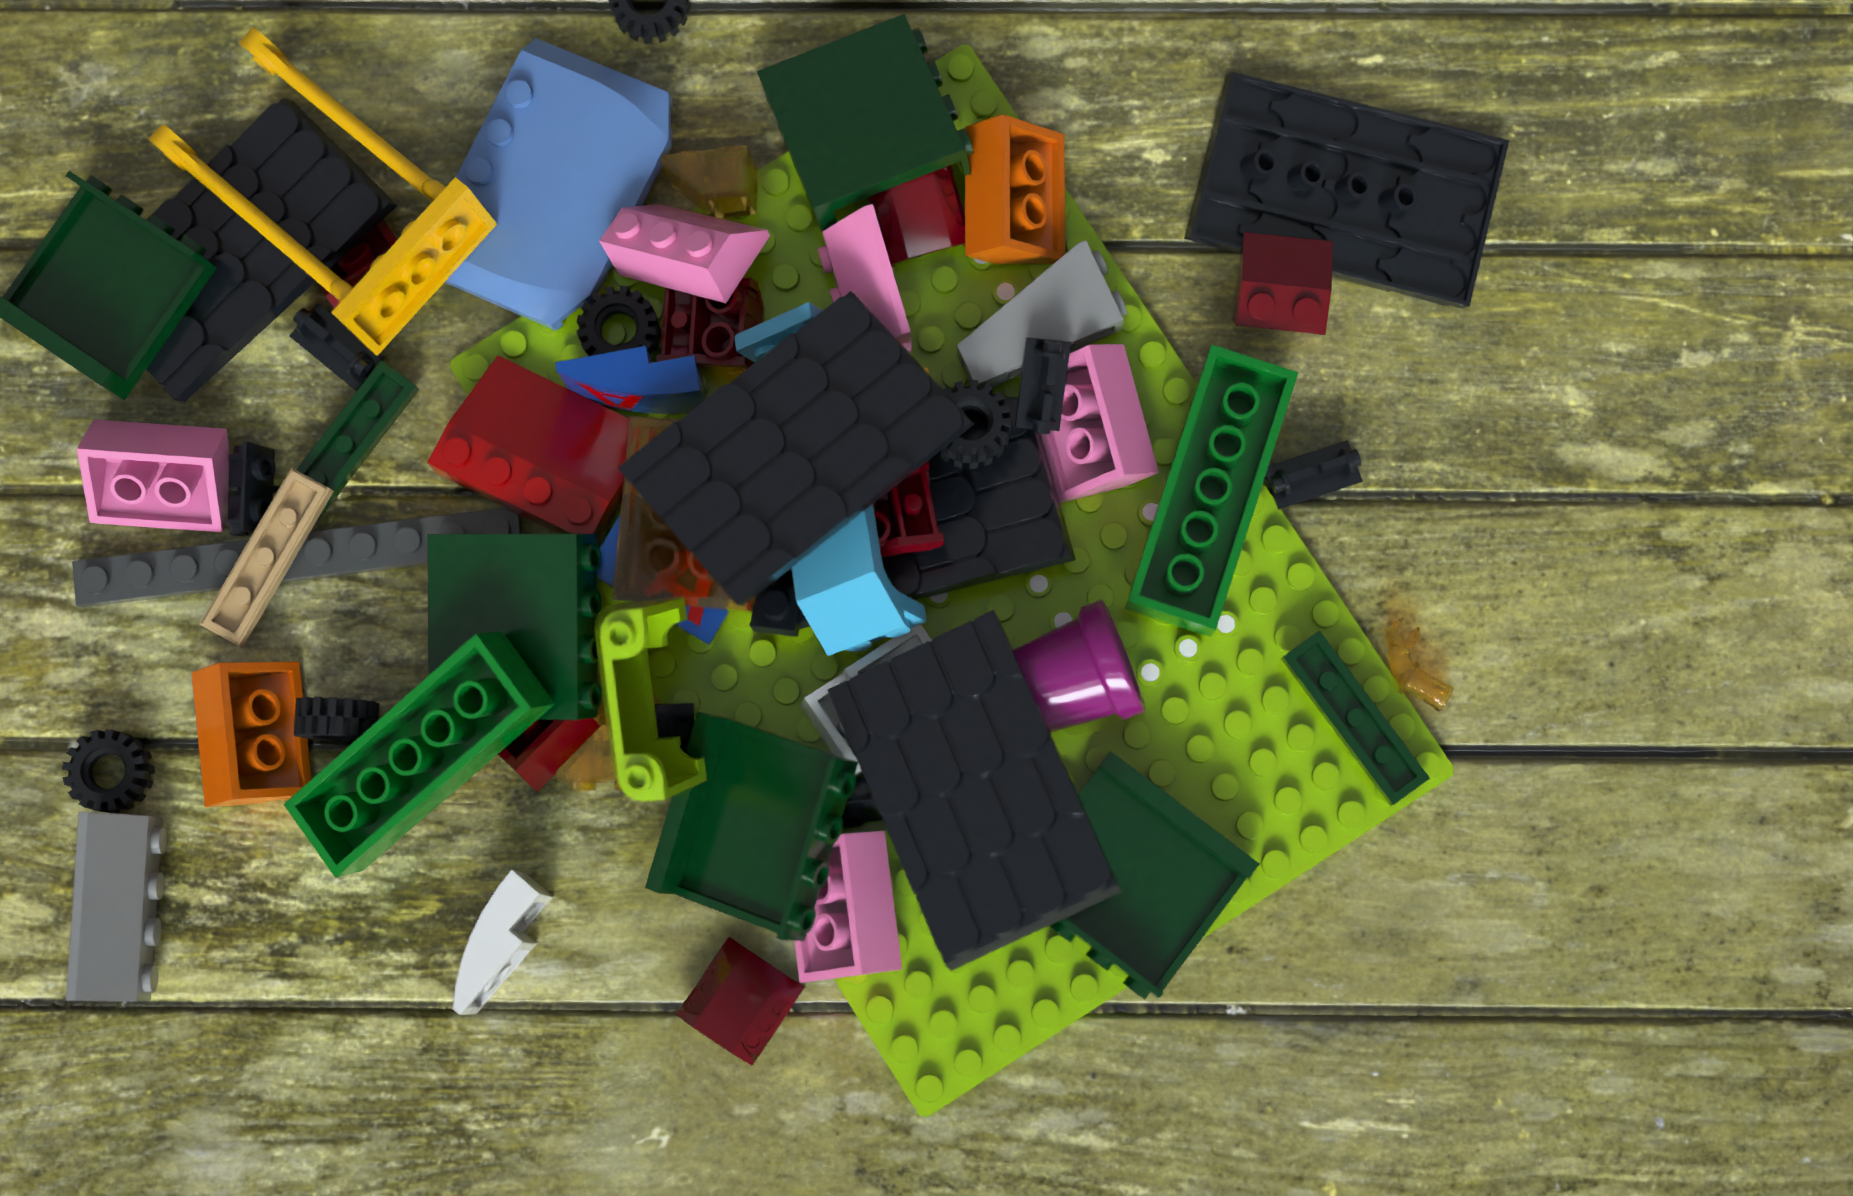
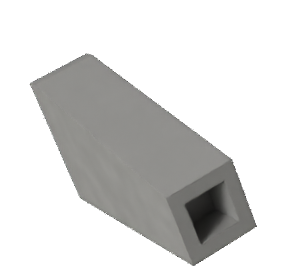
[957,240,1127,388]

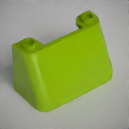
[594,597,707,801]

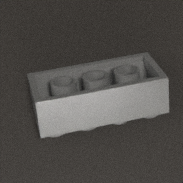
[66,812,167,1001]

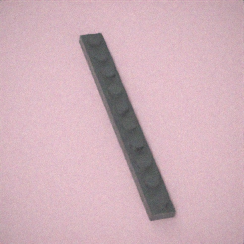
[72,508,523,608]

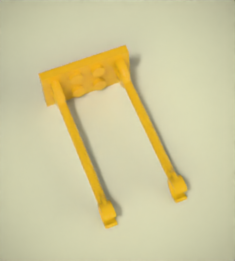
[148,27,497,356]

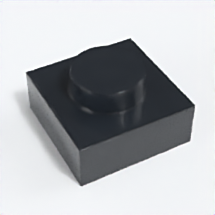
[750,584,803,637]

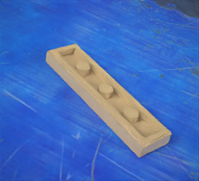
[200,468,334,648]

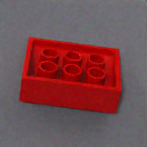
[427,355,657,545]

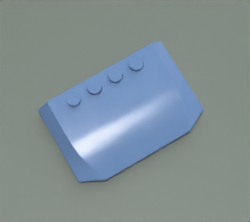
[444,38,673,331]

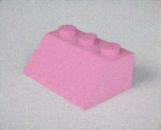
[599,204,770,303]
[817,204,912,354]
[1041,344,1159,503]
[77,419,230,532]
[794,831,902,983]

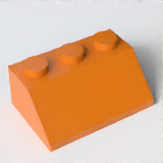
[965,114,1065,264]
[191,661,312,807]

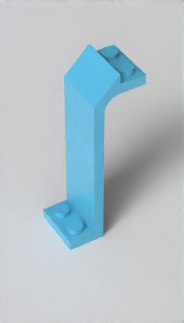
[734,302,927,656]

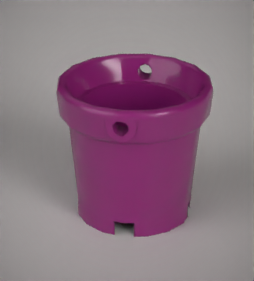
[1014,600,1145,733]

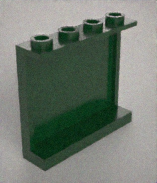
[757,14,974,232]
[0,171,217,400]
[427,534,602,720]
[645,712,858,941]
[1049,751,1260,1000]

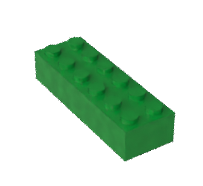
[1124,344,1299,637]
[283,631,555,878]

